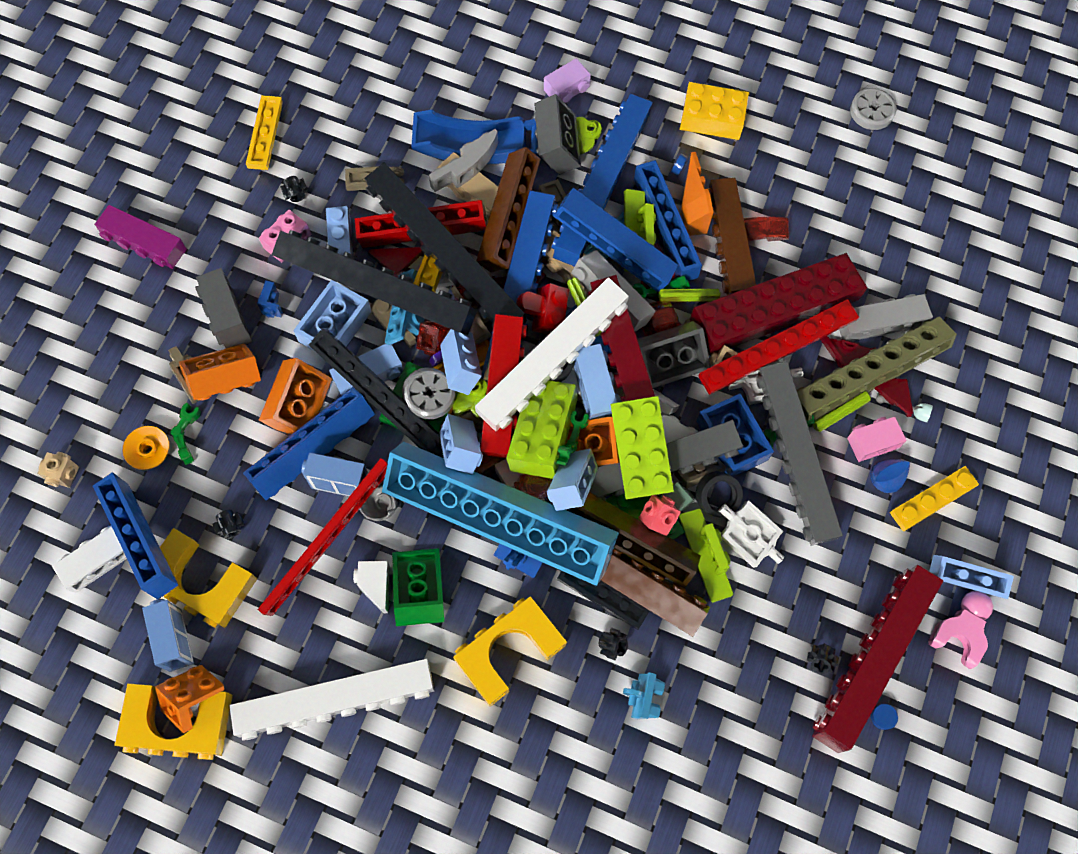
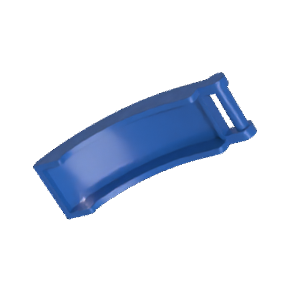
[411,110,539,164]

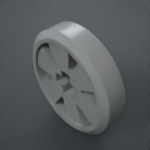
[850,88,897,130]
[404,369,456,419]

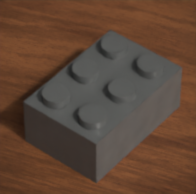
[534,94,581,175]
[195,268,252,348]
[637,321,711,388]

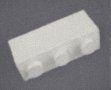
[52,526,127,593]

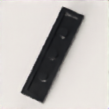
[557,571,650,630]

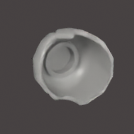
[360,486,398,521]

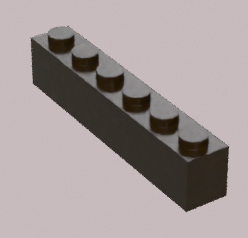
[564,492,701,588]

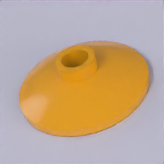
[123,426,170,470]

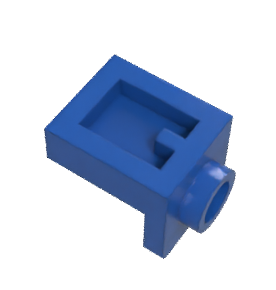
[257,281,283,318]

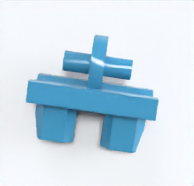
[623,672,665,719]

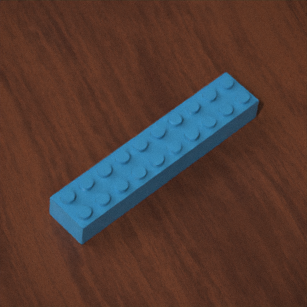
[382,441,619,586]

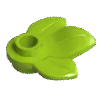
[576,117,602,155]
[453,379,487,418]

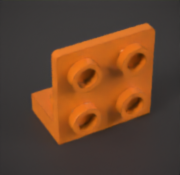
[155,665,224,733]

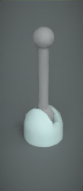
[876,395,933,422]

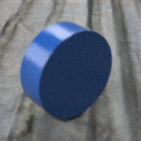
[671,153,688,175]
[871,704,898,730]

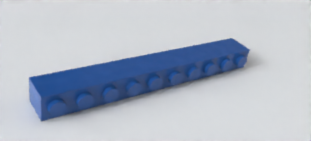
[551,94,653,267]
[480,191,559,382]

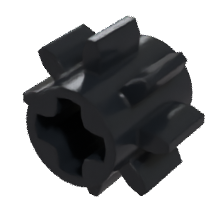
[280,176,308,202]
[212,510,245,539]
[598,628,628,661]
[807,643,839,675]

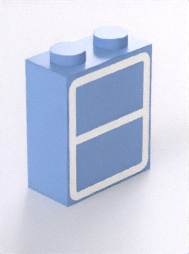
[301,453,368,496]
[142,599,194,672]

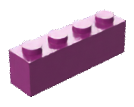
[94,205,187,269]

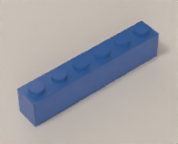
[634,160,702,281]
[553,188,678,292]
[243,387,375,500]
[93,472,178,599]

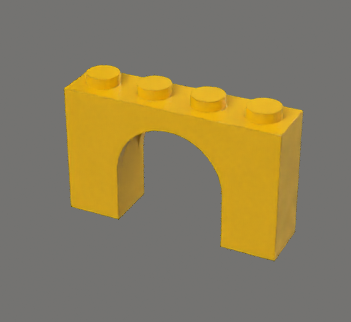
[160,528,257,628]
[453,596,567,707]
[114,684,233,760]

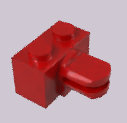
[516,283,569,335]

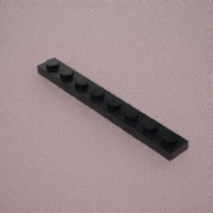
[309,328,444,458]

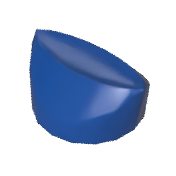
[870,459,910,493]

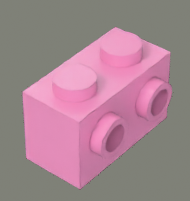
[259,210,311,263]
[847,417,907,462]

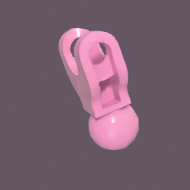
[928,591,993,669]

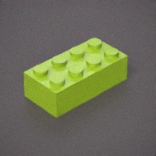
[507,381,578,479]
[610,396,674,499]

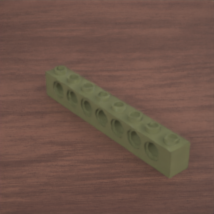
[796,316,957,421]

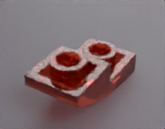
[744,217,789,242]

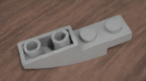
[429,129,498,192]

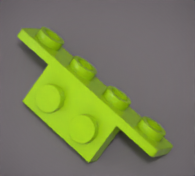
[624,189,656,272]
[679,508,733,603]

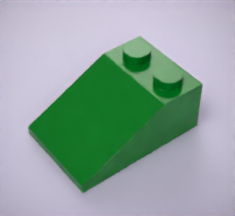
[392,548,445,626]

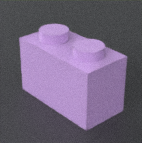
[544,58,591,103]

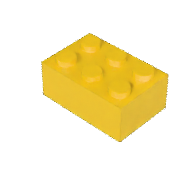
[680,82,749,140]

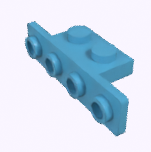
[385,269,425,345]

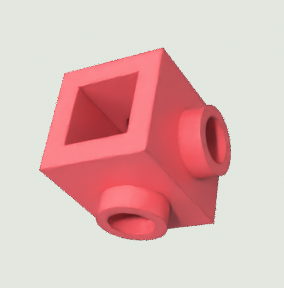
[638,495,681,536]

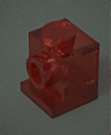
[416,321,450,356]

